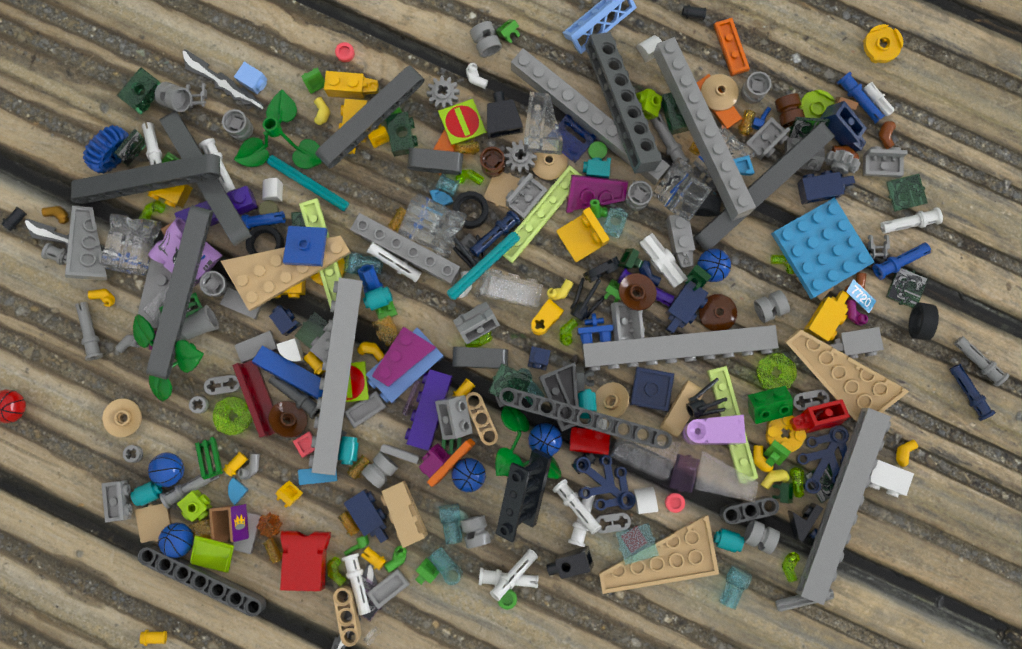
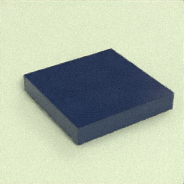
[630,367,675,412]

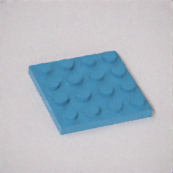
[771,197,874,299]

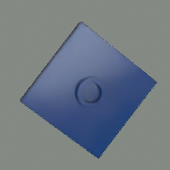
[283,226,328,267]

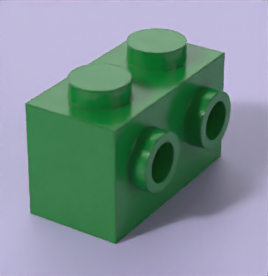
[748,386,793,424]

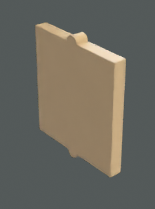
[484,172,520,211]
[135,503,171,543]

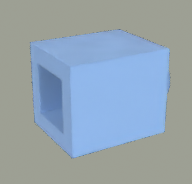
[234,62,267,95]

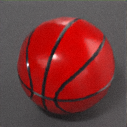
[0,389,26,424]

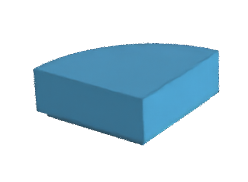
[733,155,755,176]
[430,190,454,209]
[228,477,249,505]

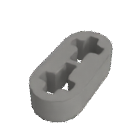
[204,375,241,395]
[792,390,830,411]
[595,512,631,533]

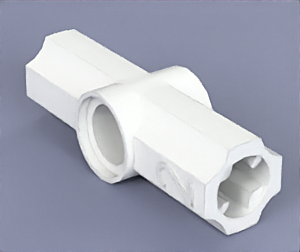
[639,233,687,288]

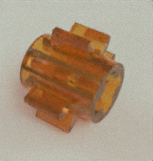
[256,512,283,539]

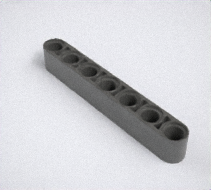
[315,65,425,169]
[138,545,266,617]

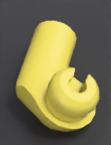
[314,97,330,126]
[760,469,790,490]

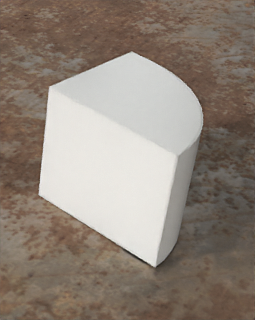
[636,35,662,62]
[262,178,283,202]
[276,338,305,363]
[633,487,658,514]

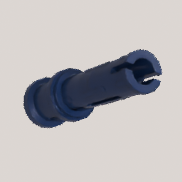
[469,210,520,257]
[949,364,996,421]

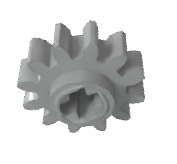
[426,75,460,109]
[504,140,537,175]
[824,150,860,174]

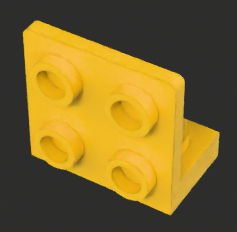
[556,207,610,262]

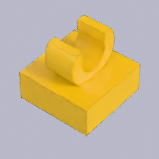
[368,124,391,148]
[275,481,303,508]

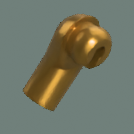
[41,206,69,224]

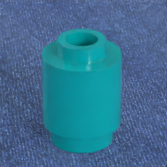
[363,286,393,311]
[577,389,597,419]
[337,436,359,465]
[130,481,163,506]
[713,528,745,553]

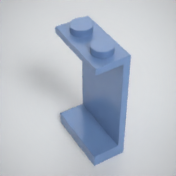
[366,327,444,403]

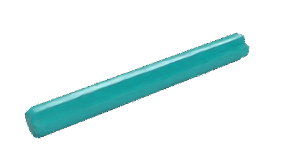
[267,155,349,211]
[447,232,520,300]

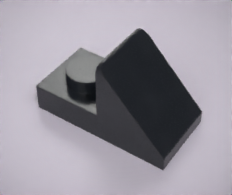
[788,503,824,542]

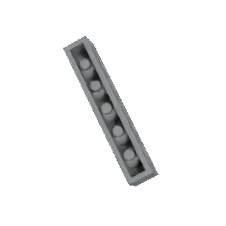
[350,213,462,286]

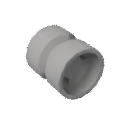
[470,21,502,57]
[741,71,771,104]
[155,82,192,112]
[222,109,254,141]
[625,181,653,211]
[199,271,228,297]
[754,290,790,323]
[361,452,398,489]
[460,515,491,549]
[743,520,780,555]

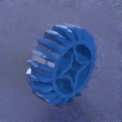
[83,125,132,174]

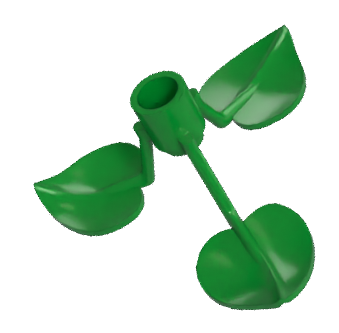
[234,90,322,169]
[133,314,204,402]
[495,406,562,479]

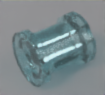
[436,174,460,197]

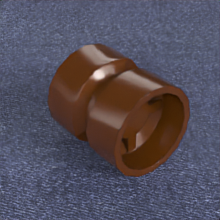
[775,93,806,128]
[480,146,505,178]

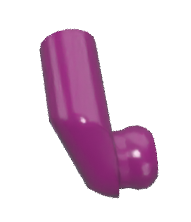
[846,300,868,326]

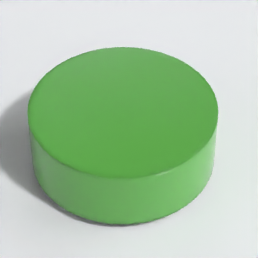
[588,141,607,159]
[498,589,517,610]

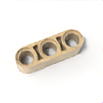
[660,380,703,438]
[466,392,498,446]
[333,585,361,647]

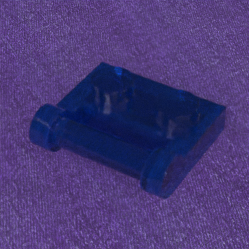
[547,114,597,163]

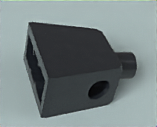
[487,91,523,139]
[546,546,594,579]

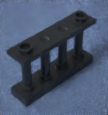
[496,449,552,543]

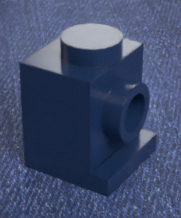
[269,305,302,336]
[527,346,551,371]

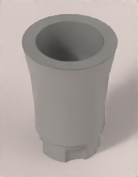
[180,305,219,340]

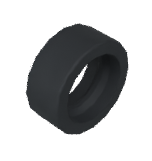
[452,191,489,229]
[683,193,722,217]
[246,225,285,255]
[908,302,939,341]

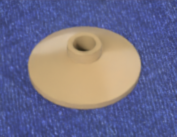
[701,74,739,111]
[531,143,568,180]
[596,382,629,420]
[102,399,142,437]

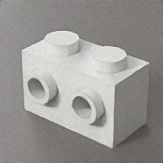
[869,460,914,498]

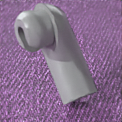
[115,334,141,353]
[238,454,260,480]

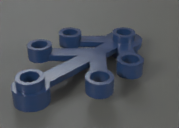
[796,426,849,494]
[573,455,636,511]

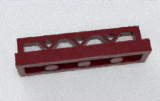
[232,360,275,438]

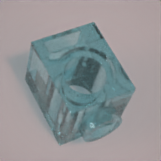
[603,207,628,238]

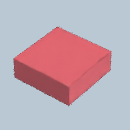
[293,431,315,458]

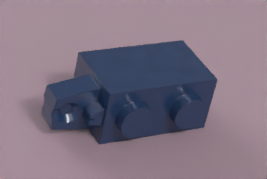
[819,101,867,152]
[797,170,855,205]
[665,281,708,334]
[344,489,389,543]

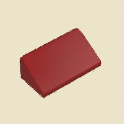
[569,427,610,455]

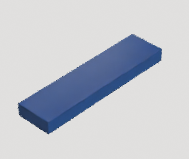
[252,345,323,400]

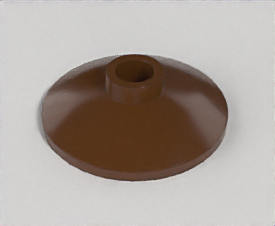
[618,273,657,311]
[699,294,737,331]
[268,401,307,438]

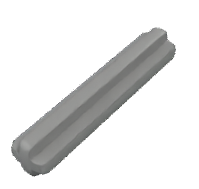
[775,588,834,612]

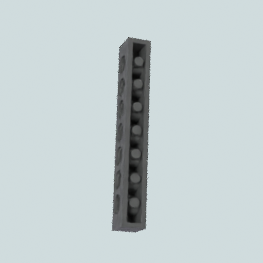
[585,32,662,174]

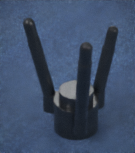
[452,235,486,269]
[570,278,605,321]
[686,378,727,419]

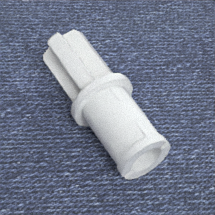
[862,82,894,116]

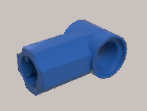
[358,264,384,294]

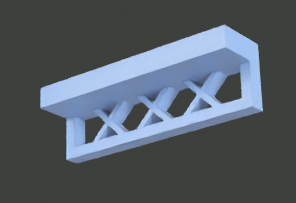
[562,0,637,54]

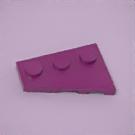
[566,175,628,213]
[372,327,436,387]

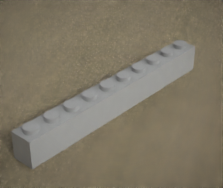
[653,37,756,221]
[511,48,670,185]
[308,277,363,475]
[582,325,779,371]
[796,408,891,605]

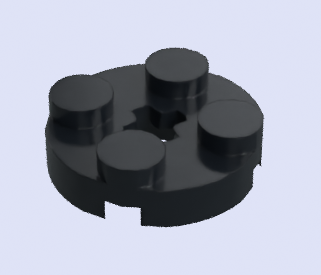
[583,256,620,283]

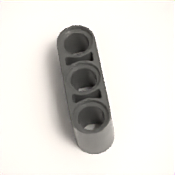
[407,148,464,175]
[452,347,509,369]
[719,496,779,524]

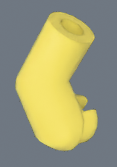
[547,279,574,301]

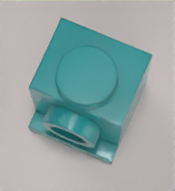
[583,157,611,178]

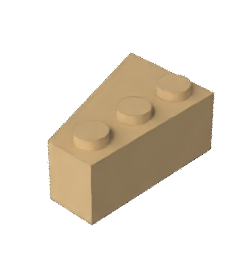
[381,481,428,548]

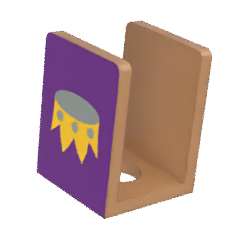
[209,504,249,542]

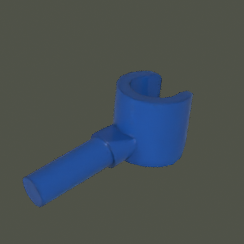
[751,107,771,130]

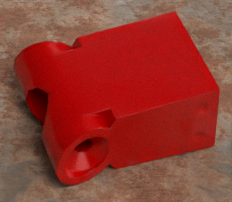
[280,530,331,591]

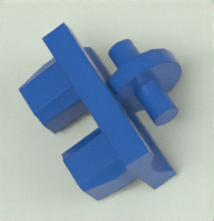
[577,313,613,345]

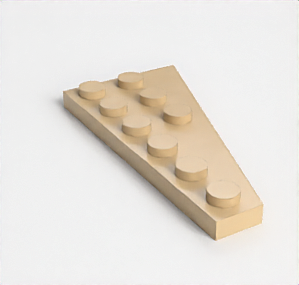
[221,235,351,311]
[785,329,909,422]
[599,515,719,594]

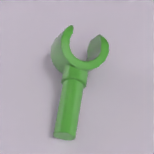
[344,535,369,556]

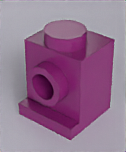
[419,443,451,478]

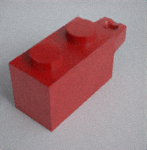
[790,399,850,434]

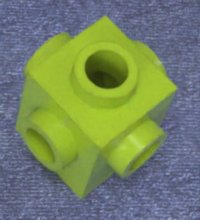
[636,89,662,120]
[177,490,213,522]

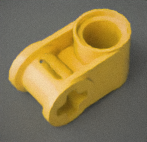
[531,299,564,336]

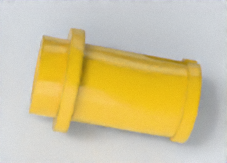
[303,352,326,376]
[452,378,475,397]
[223,451,248,477]
[361,546,387,570]
[140,630,167,646]

